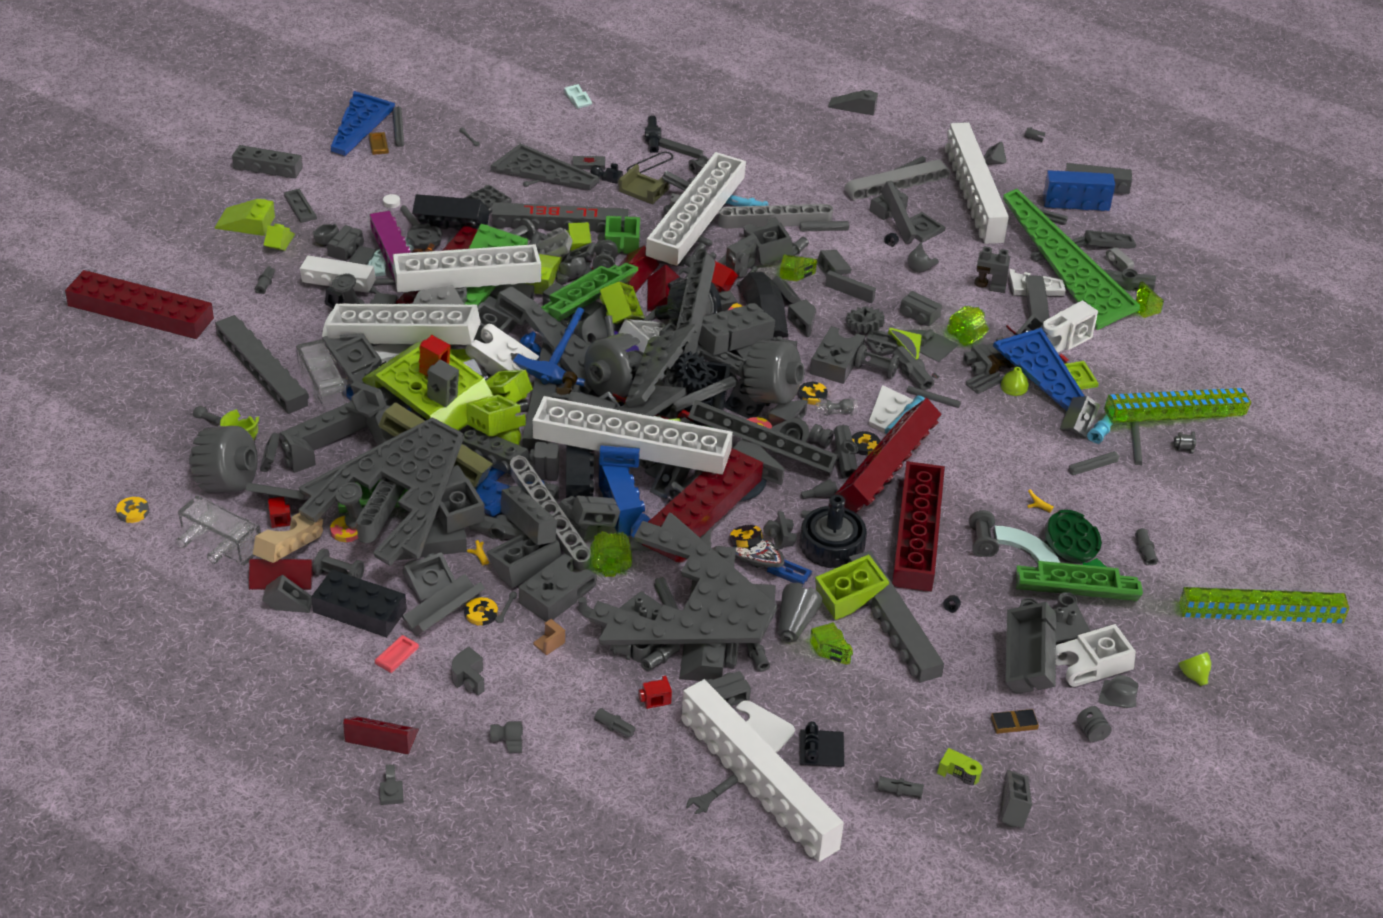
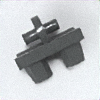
[763,511,797,549]

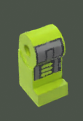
[937,748,982,785]

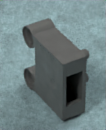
[601,591,664,663]
[1020,592,1090,645]

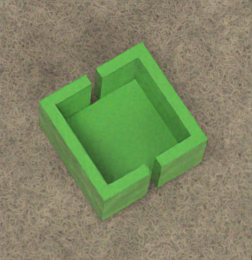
[605,216,640,254]

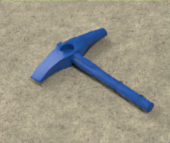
[513,307,585,386]

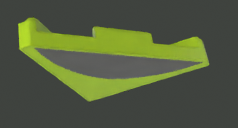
[888,327,921,359]

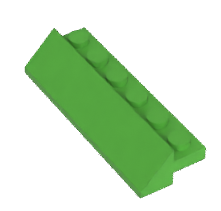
[541,263,638,322]
[1016,561,1143,601]

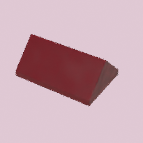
[618,245,659,293]
[647,264,680,312]
[249,559,314,590]
[343,716,419,755]

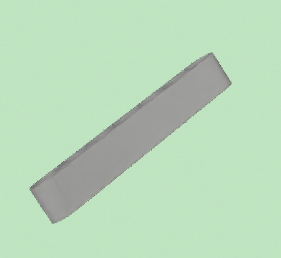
[844,160,950,201]
[718,204,833,228]
[510,456,591,570]

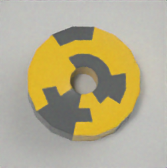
[116,497,149,523]

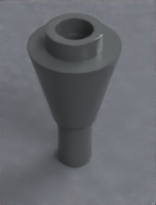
[801,479,838,499]

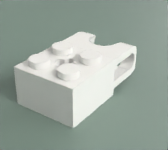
[1042,300,1098,353]
[466,324,539,376]
[1056,624,1136,687]

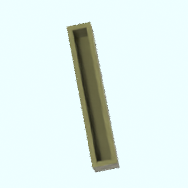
[378,402,493,488]

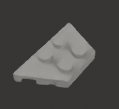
[412,285,465,305]

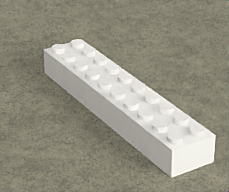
[945,123,1008,244]
[646,152,746,266]
[533,396,733,475]
[681,679,844,862]

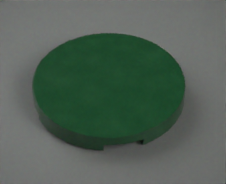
[1045,509,1102,563]

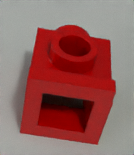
[268,497,291,528]
[638,676,672,709]

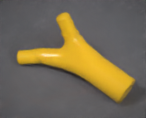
[1027,489,1054,513]
[467,540,489,566]

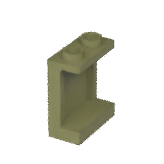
[618,164,670,205]

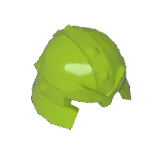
[220,409,259,440]

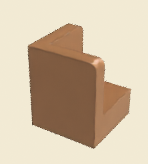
[533,619,565,656]

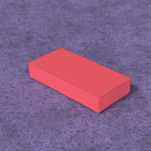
[375,635,419,673]

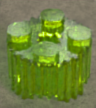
[947,305,989,347]
[590,531,632,577]

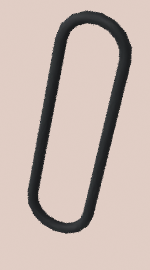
[626,152,674,173]

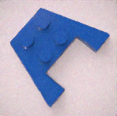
[474,467,545,517]

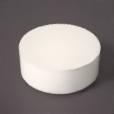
[383,194,400,208]

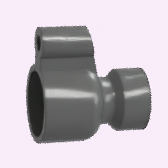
[490,721,523,753]

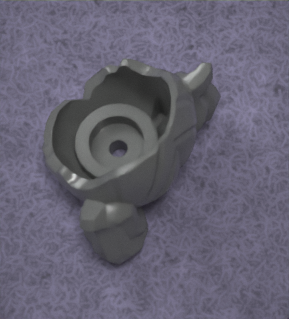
[556,257,593,285]

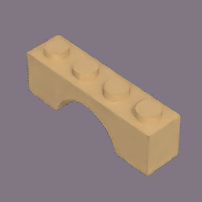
[253,513,323,563]

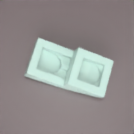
[564,84,592,109]

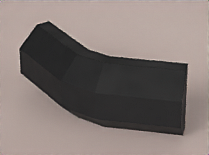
[739,272,788,338]

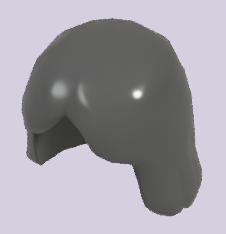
[907,243,939,272]

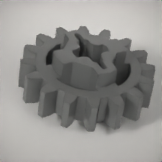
[846,306,885,333]

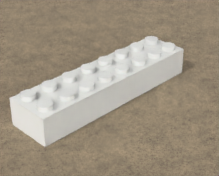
[393,244,541,293]
[326,304,480,345]

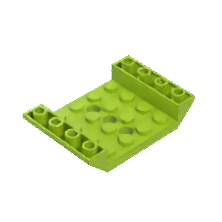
[362,341,494,431]

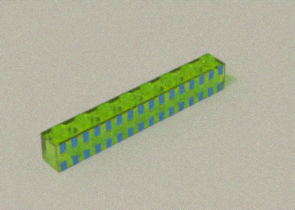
[1104,388,1251,423]
[1179,587,1349,623]

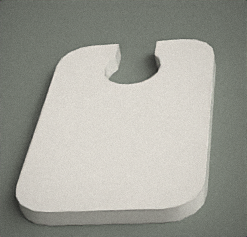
[735,701,795,753]

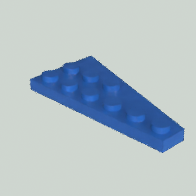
[331,91,395,156]
[993,328,1084,411]

